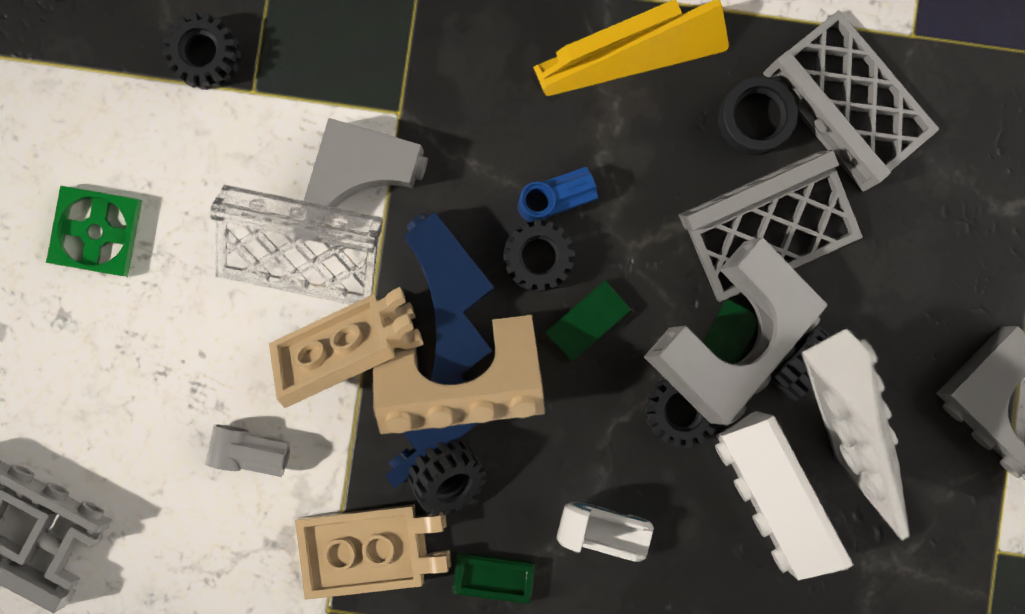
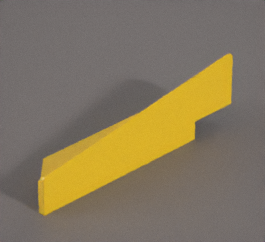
[534,0,729,96]

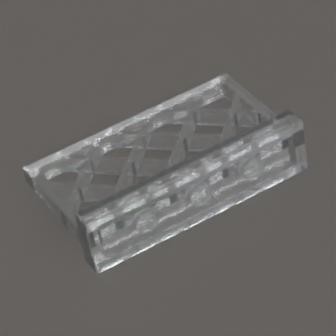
[211,184,383,305]

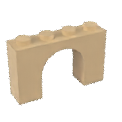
[373,315,545,434]

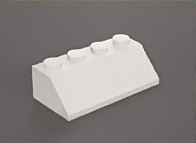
[715,411,853,580]

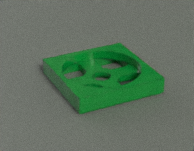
[46,185,142,277]

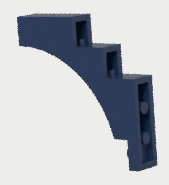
[385,212,494,489]

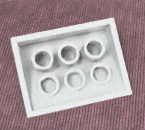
[802,329,909,540]

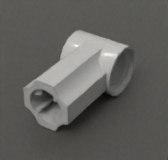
[205,424,290,477]

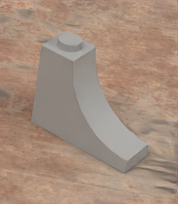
[294,118,428,241]

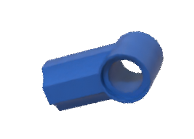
[517,167,598,222]

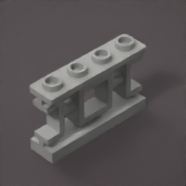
[0,460,113,614]

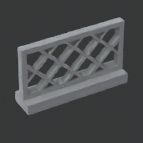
[763,10,939,192]
[678,150,863,302]

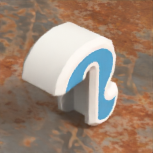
[557,502,654,562]

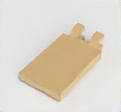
[269,287,423,408]
[295,504,452,600]

